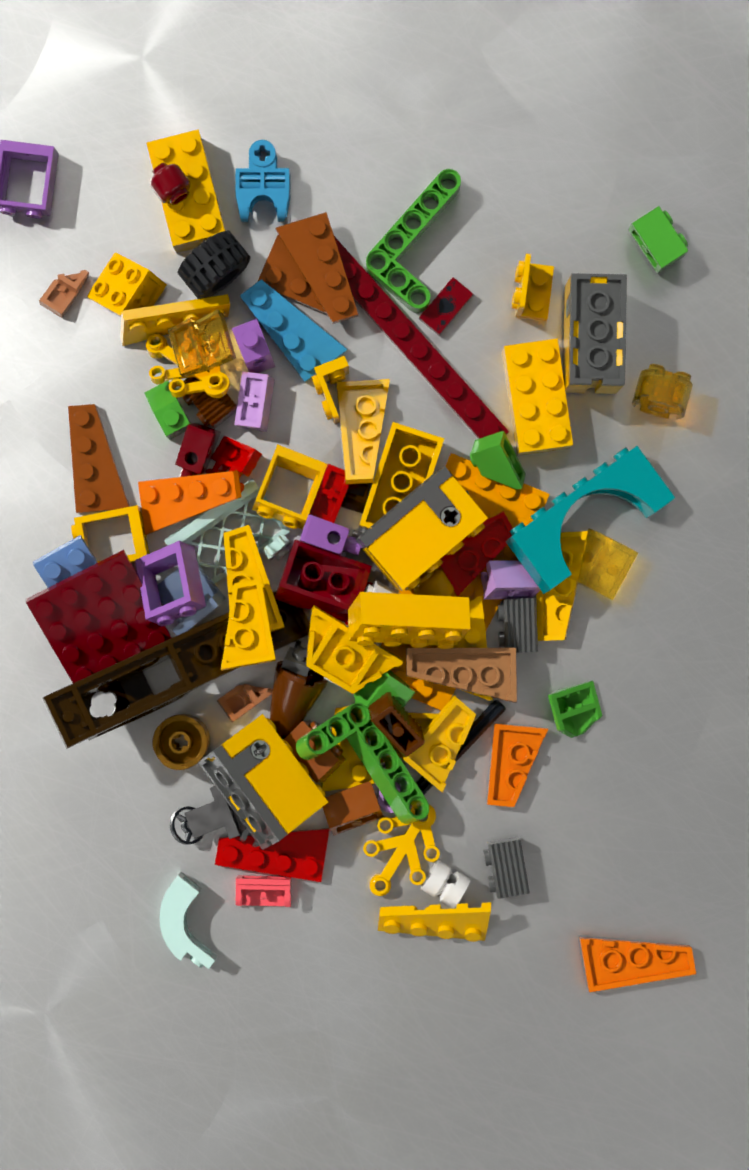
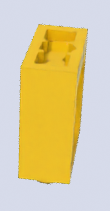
[252,444,328,529]
[71,505,150,563]

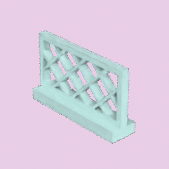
[164,478,290,584]

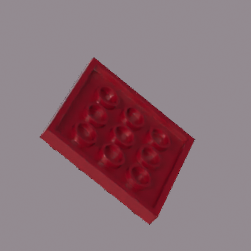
[26,550,172,683]

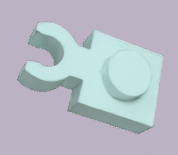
[263,534,291,561]

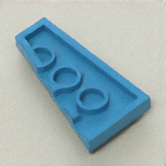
[240,280,347,382]

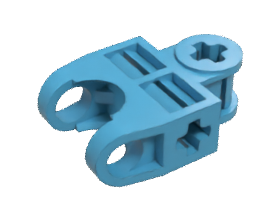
[236,140,290,222]

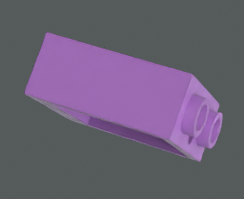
[0,140,59,219]
[135,541,206,626]

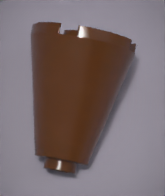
[269,661,328,739]

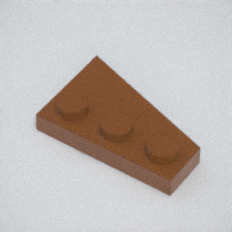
[257,235,327,315]

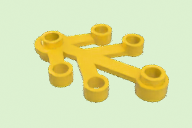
[146,329,230,398]
[363,804,440,896]

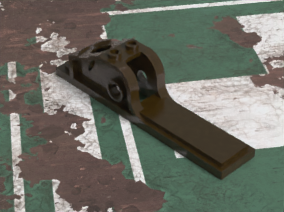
[42,590,310,749]

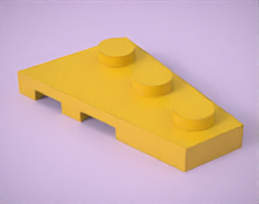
[221,579,276,671]

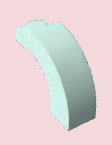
[160,872,218,969]

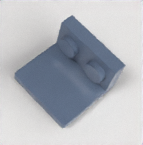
[158,565,226,636]

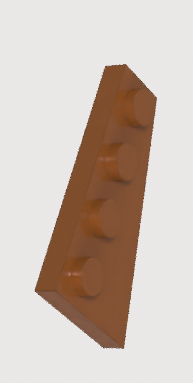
[275,212,358,324]
[68,404,130,513]

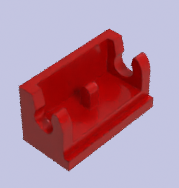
[309,464,349,523]

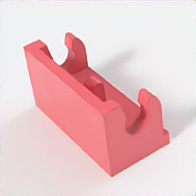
[235,875,292,907]

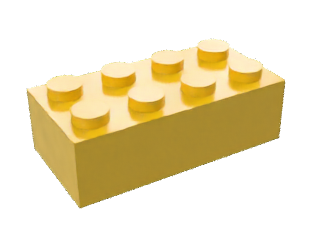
[146,129,225,253]
[502,338,573,456]
[359,422,444,529]
[348,592,471,649]

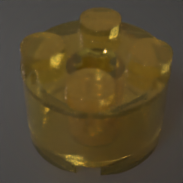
[632,364,693,419]

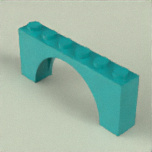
[505,446,675,594]

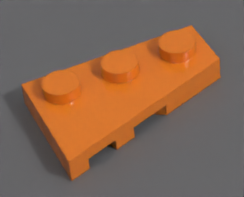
[487,723,548,807]

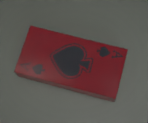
[419,277,473,336]

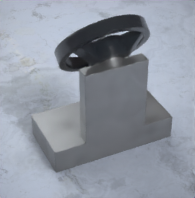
[170,785,242,845]

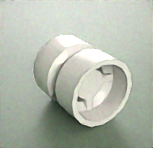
[420,859,471,909]

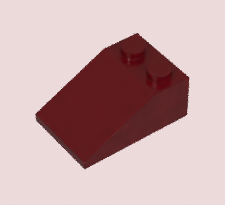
[274,539,372,614]

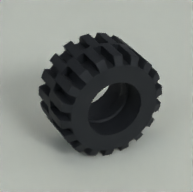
[177,230,251,299]

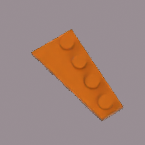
[138,470,241,535]
[579,937,696,993]

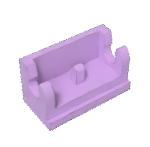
[234,371,275,432]
[481,561,540,599]

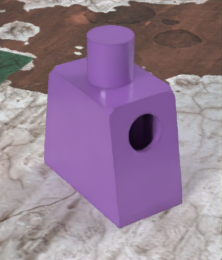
[232,319,275,373]
[300,514,361,555]

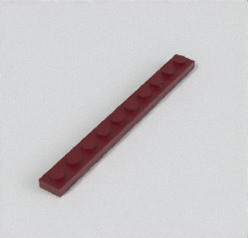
[334,236,509,439]

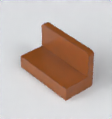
[322,781,384,836]

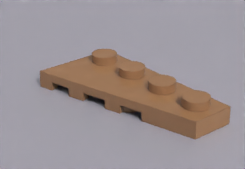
[406,648,517,703]

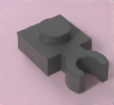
[281,640,310,677]

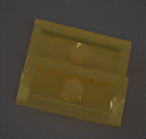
[168,309,236,377]
[578,528,638,600]

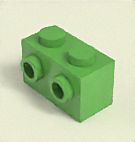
[628,206,688,274]

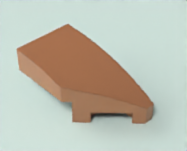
[39,270,89,318]
[217,684,273,722]

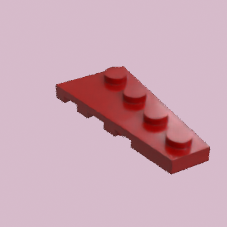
[215,828,330,882]

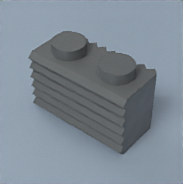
[498,598,538,653]
[483,837,530,899]

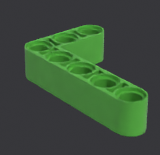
[366,169,461,313]
[296,703,429,824]

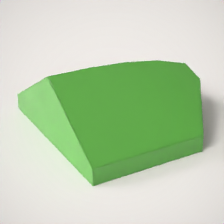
[354,670,416,709]
[548,681,602,738]

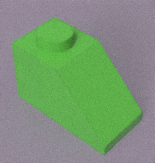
[145,381,191,440]
[470,431,526,490]

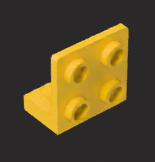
[87,253,167,317]
[511,253,554,321]
[311,356,349,424]

